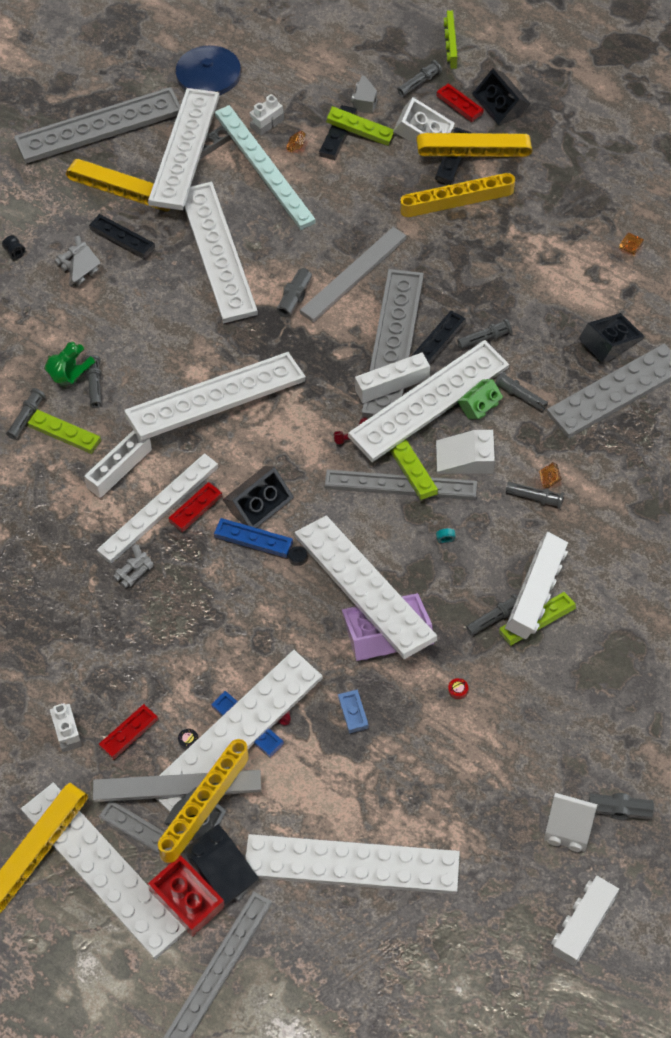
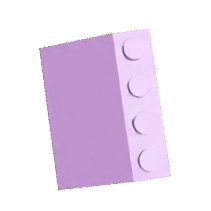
[342,593,434,661]

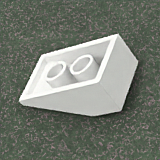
[393,97,455,142]
[436,430,495,474]
[544,793,597,852]

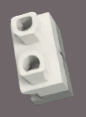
[249,94,284,136]
[50,703,82,753]

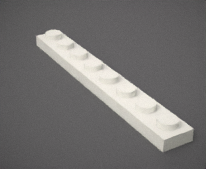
[97,453,218,564]

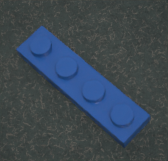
[214,518,293,558]
[211,691,284,758]

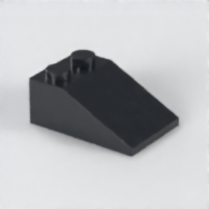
[578,313,645,363]
[184,824,259,905]

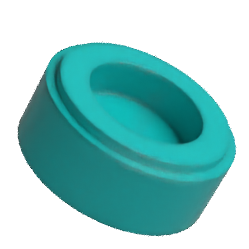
[436,528,456,543]

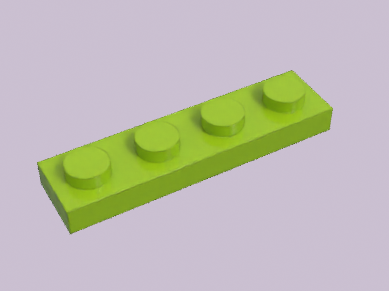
[443,10,457,69]
[326,106,394,146]
[28,410,101,454]
[389,439,438,500]
[499,592,576,646]

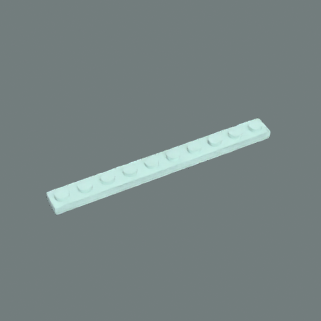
[215,105,315,230]

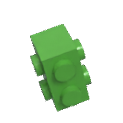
[457,379,503,420]

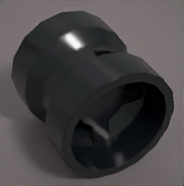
[2,235,26,260]

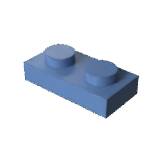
[338,689,369,733]

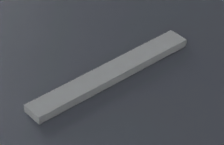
[300,227,406,323]
[325,470,477,500]
[93,770,261,802]
[99,801,248,903]
[163,891,272,1038]

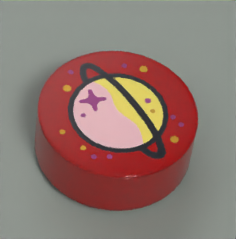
[448,678,468,699]

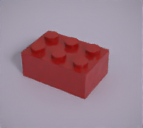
[148,855,224,937]

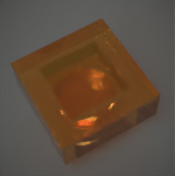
[286,130,306,152]
[619,232,644,255]
[539,462,562,488]

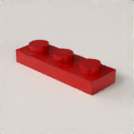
[436,83,484,122]
[168,482,223,533]
[99,704,158,760]

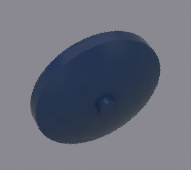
[176,45,241,95]

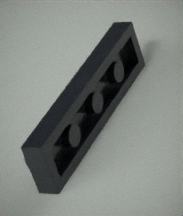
[319,105,357,160]
[435,127,471,185]
[89,214,155,259]
[410,310,466,364]

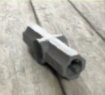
[277,268,312,318]
[589,793,654,820]

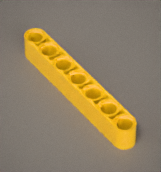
[416,133,532,157]
[65,159,170,211]
[400,173,515,217]
[158,739,249,863]
[0,783,88,913]

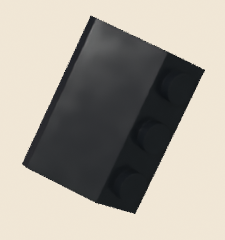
[472,68,530,126]
[223,466,294,528]

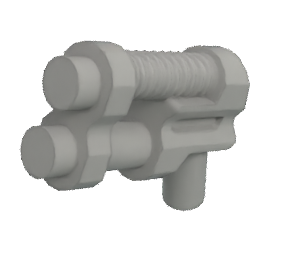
[54,236,89,272]
[113,545,154,588]

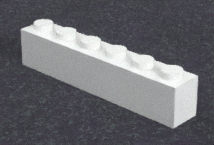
[505,532,568,639]

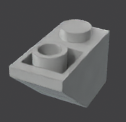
[351,75,377,114]
[69,246,101,287]

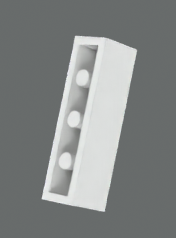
[355,353,430,404]
[84,430,152,498]
[551,875,619,967]

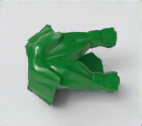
[44,341,96,387]

